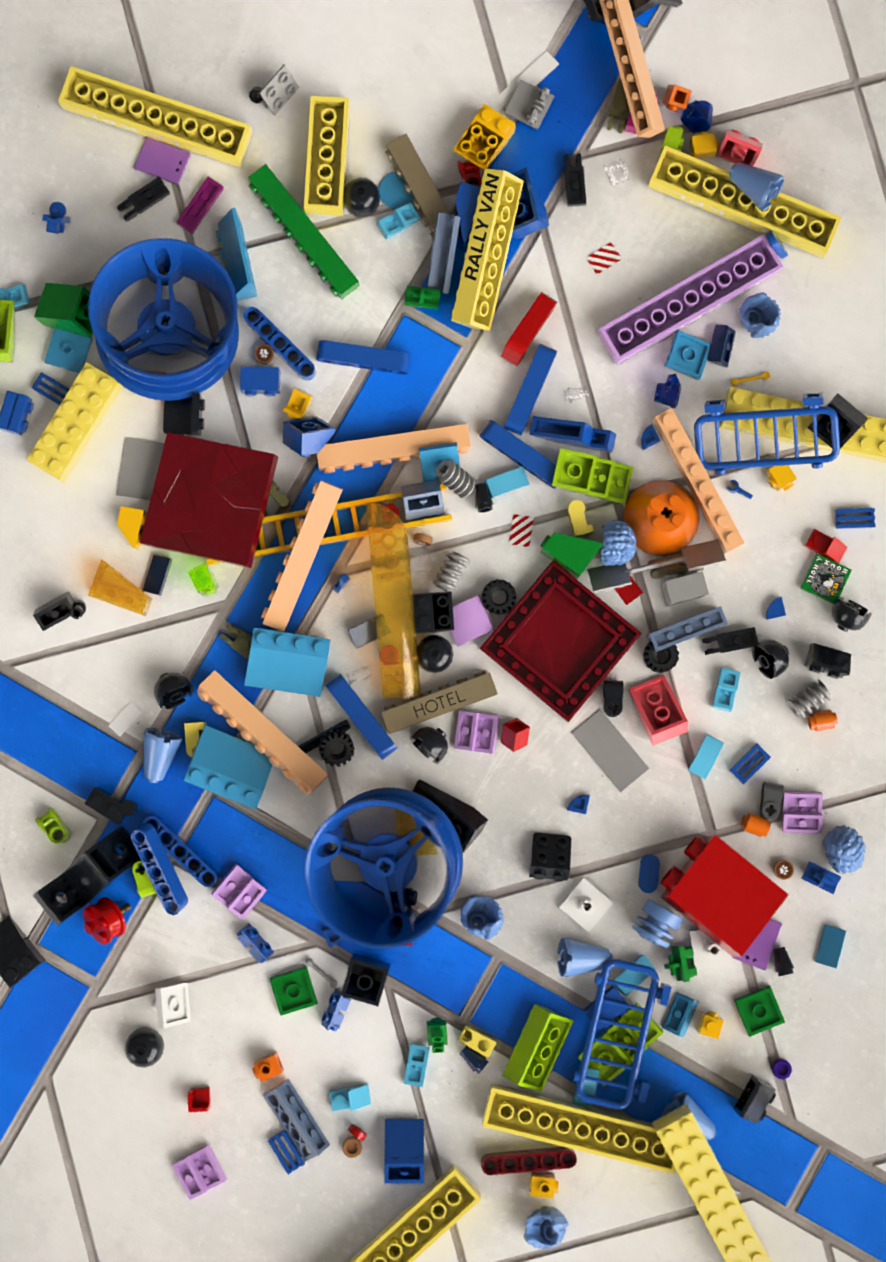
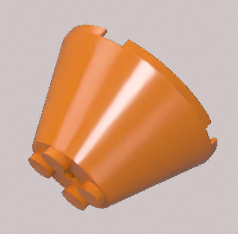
[623,480,699,556]

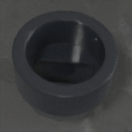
[249,86,263,104]

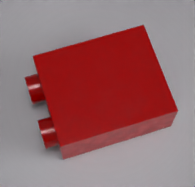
[660,835,789,957]

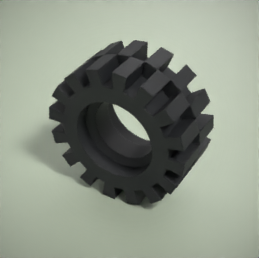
[482,579,516,615]
[643,641,679,673]
[318,729,355,767]

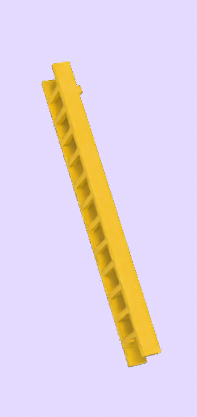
[206,484,452,566]

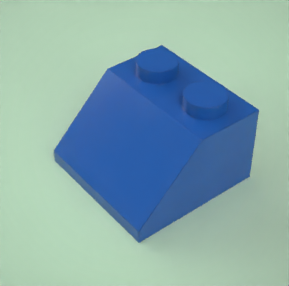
[283,416,336,457]

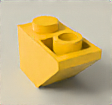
[117,506,146,550]

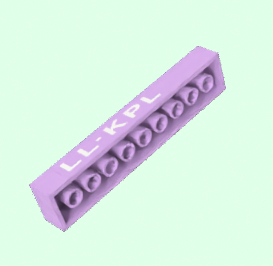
[597,234,784,366]

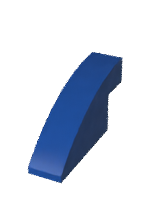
[529,416,617,453]

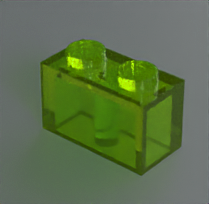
[188,563,220,597]

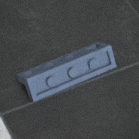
[426,212,460,294]
[647,606,728,652]
[263,1079,330,1161]

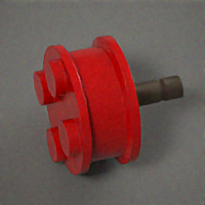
[83,897,131,945]

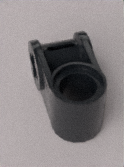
[603,680,624,718]

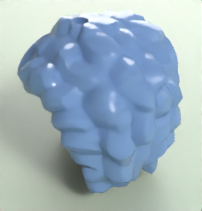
[739,292,781,338]
[600,520,637,566]
[823,825,866,873]
[461,895,504,940]
[524,1206,569,1249]

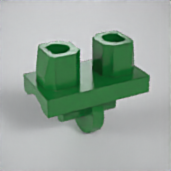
[404,286,441,310]
[664,945,697,982]
[427,1017,448,1053]

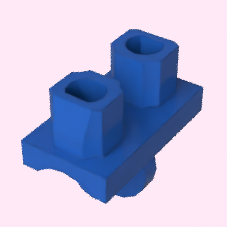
[42,202,71,234]
[801,861,841,894]

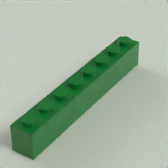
[248,164,360,299]

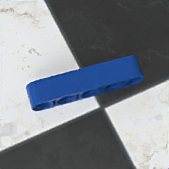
[244,307,316,381]
[316,340,411,374]
[504,344,557,435]
[479,420,556,489]
[325,674,398,760]
[143,815,219,887]
[131,823,188,915]

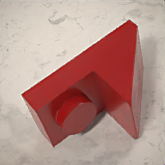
[805,529,848,563]

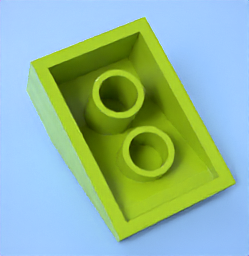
[0,300,14,362]

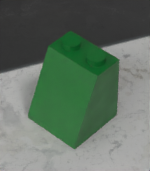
[34,283,93,338]
[540,533,603,579]

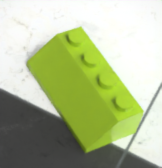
[502,1004,574,1092]

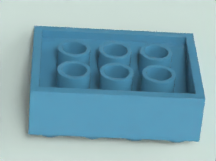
[216,208,258,301]
[244,628,331,697]
[182,725,272,809]

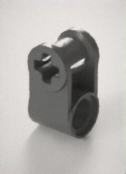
[760,782,784,820]

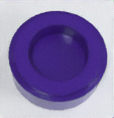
[771,1058,792,1079]

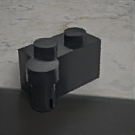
[33,591,86,631]
[84,787,138,824]

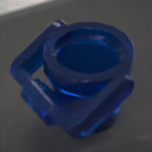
[680,100,713,133]
[654,374,682,408]

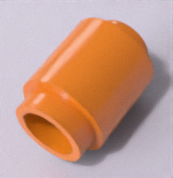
[807,709,838,732]
[740,812,771,837]

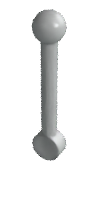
[305,958,338,988]

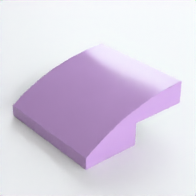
[451,595,495,647]
[454,710,500,754]
[782,791,823,834]
[211,864,267,920]
[172,1145,227,1200]

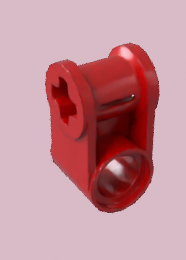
[457,161,482,187]

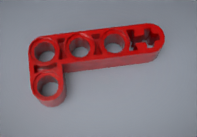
[501,292,558,366]

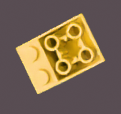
[453,103,516,171]

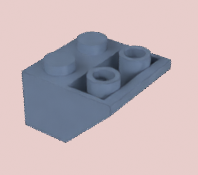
[400,480,444,521]

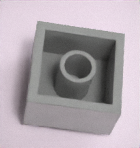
[661,569,709,606]

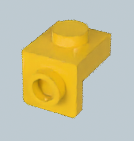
[282,388,313,419]

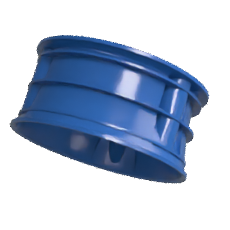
[88,238,239,401]
[304,787,463,949]

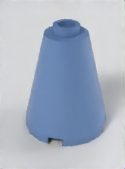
[729,162,784,211]
[144,728,182,783]
[557,938,613,977]
[661,1091,716,1141]

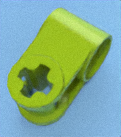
[35,807,70,844]
[132,860,156,898]

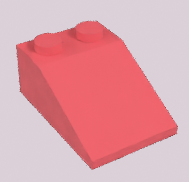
[716,130,763,166]
[629,675,688,746]

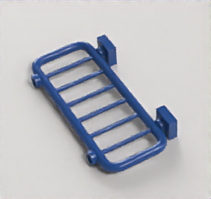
[694,393,840,475]
[573,959,672,1109]

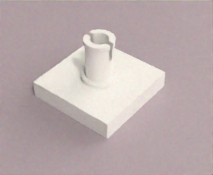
[559,878,613,933]
[689,929,733,970]
[151,982,191,1028]

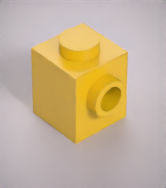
[689,131,719,159]
[765,465,797,491]
[697,1011,724,1039]
[529,1172,559,1199]

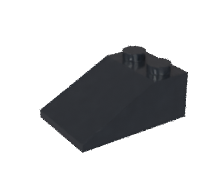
[0,915,46,988]

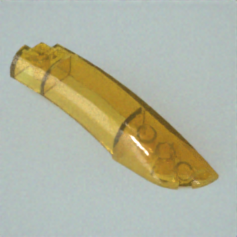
[366,503,421,698]

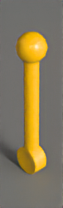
[731,372,770,386]

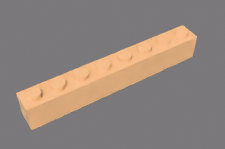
[599,0,665,138]
[653,408,744,554]
[317,424,471,474]
[261,480,342,632]
[196,670,328,795]

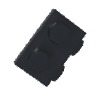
[163,393,205,436]
[529,833,571,882]

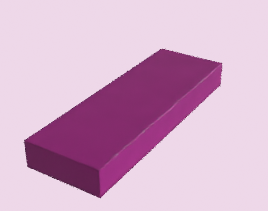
[176,176,224,234]

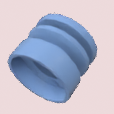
[632,899,684,948]

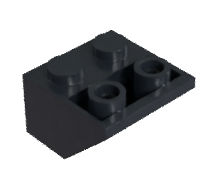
[413,591,454,634]
[804,643,851,679]

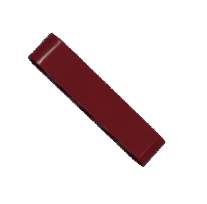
[481,1147,577,1175]

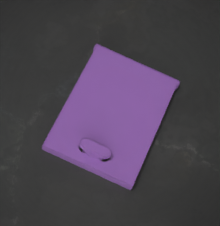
[134,137,191,185]
[732,919,782,971]

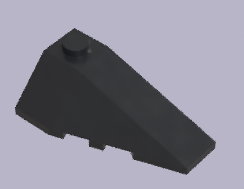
[413,779,488,853]

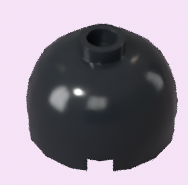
[344,177,380,217]
[832,597,872,632]
[415,635,454,673]
[752,640,789,679]
[154,673,194,709]
[410,727,448,765]
[125,1027,165,1068]

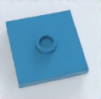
[44,329,93,373]
[664,330,711,380]
[419,442,460,482]

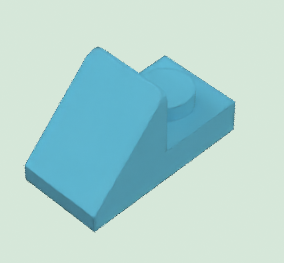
[329,1084,371,1111]

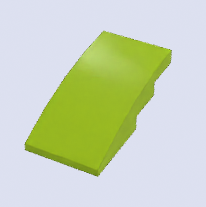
[552,448,633,505]
[578,1002,664,1086]

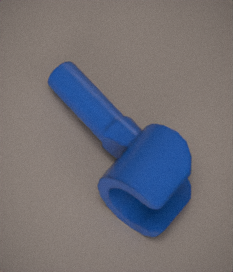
[727,480,753,499]

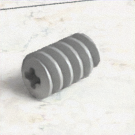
[435,459,475,498]
[433,551,470,592]
[787,679,831,718]

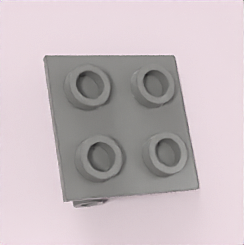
[259,64,299,115]
[504,80,554,130]

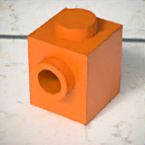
[662,84,692,112]
[252,1052,284,1082]

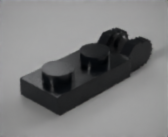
[564,153,586,207]
[117,177,171,222]
[702,627,758,655]

